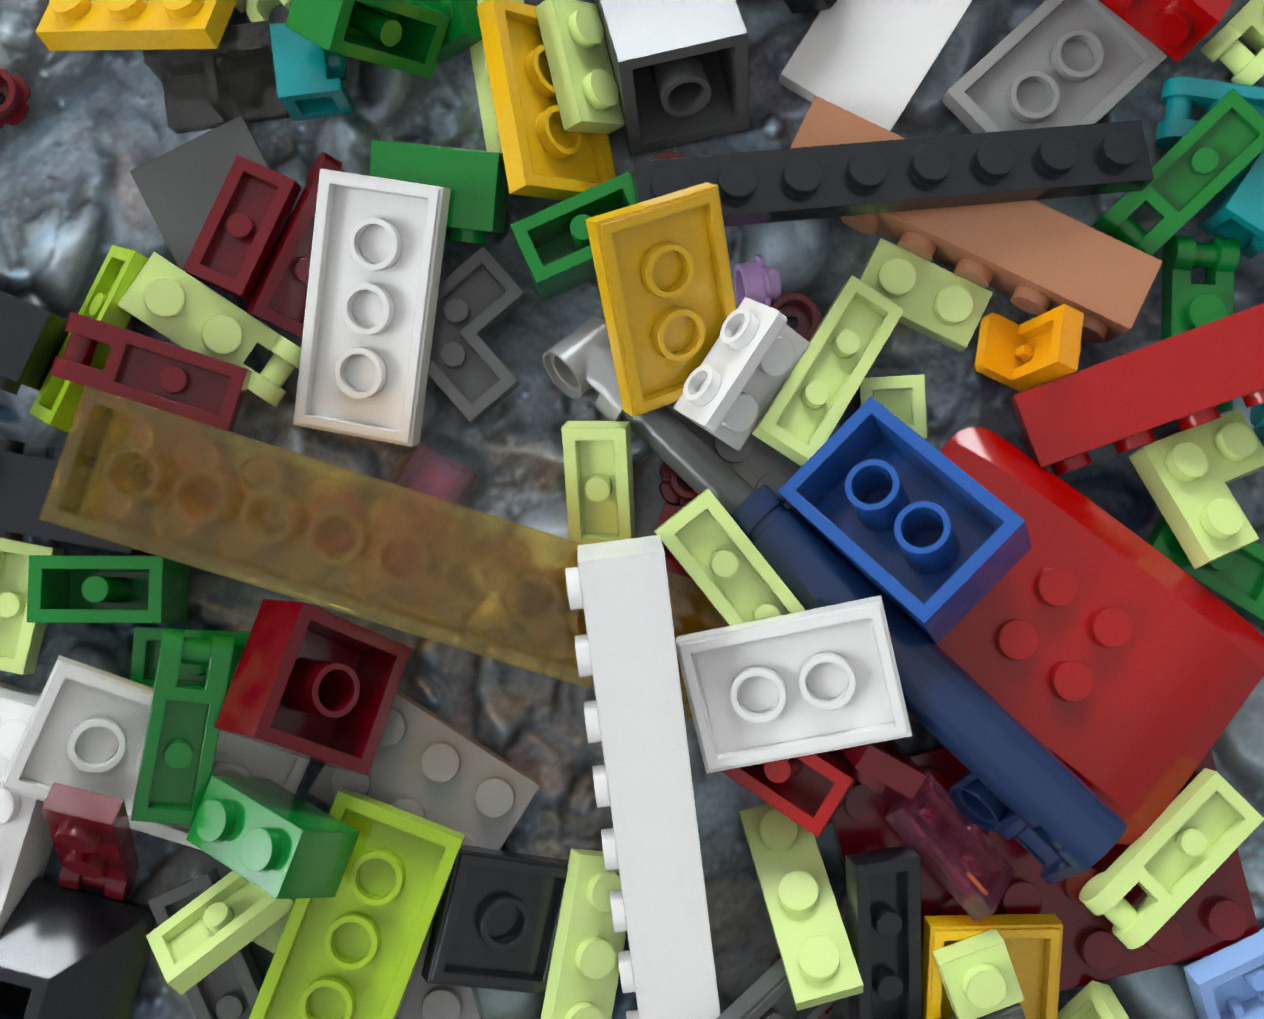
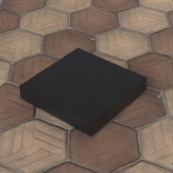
[421,845,569,994]

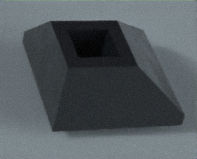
[0,877,158,1019]

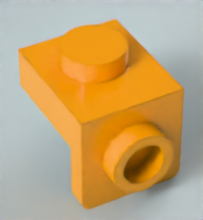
[975,304,1084,392]

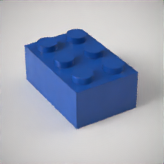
[777,396,1032,644]

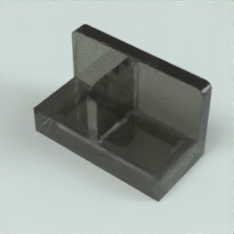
[143,20,291,134]

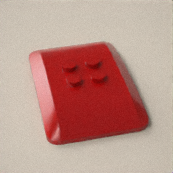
[937,427,1264,845]

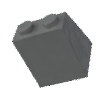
[593,0,749,156]

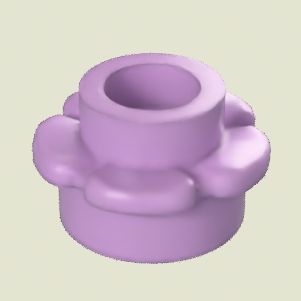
[734,254,781,307]

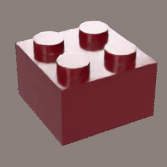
[214,599,412,776]

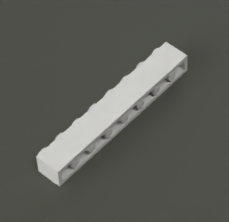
[565,535,721,1019]

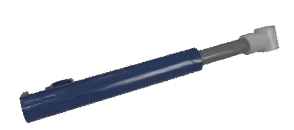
[542,316,1127,884]

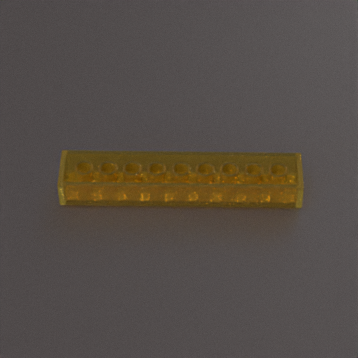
[39,386,729,720]

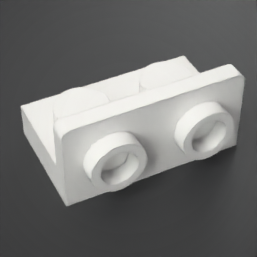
[673,297,810,452]

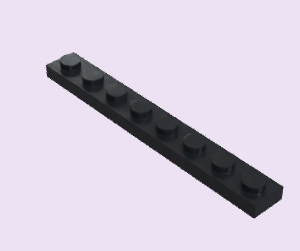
[632,120,1154,227]

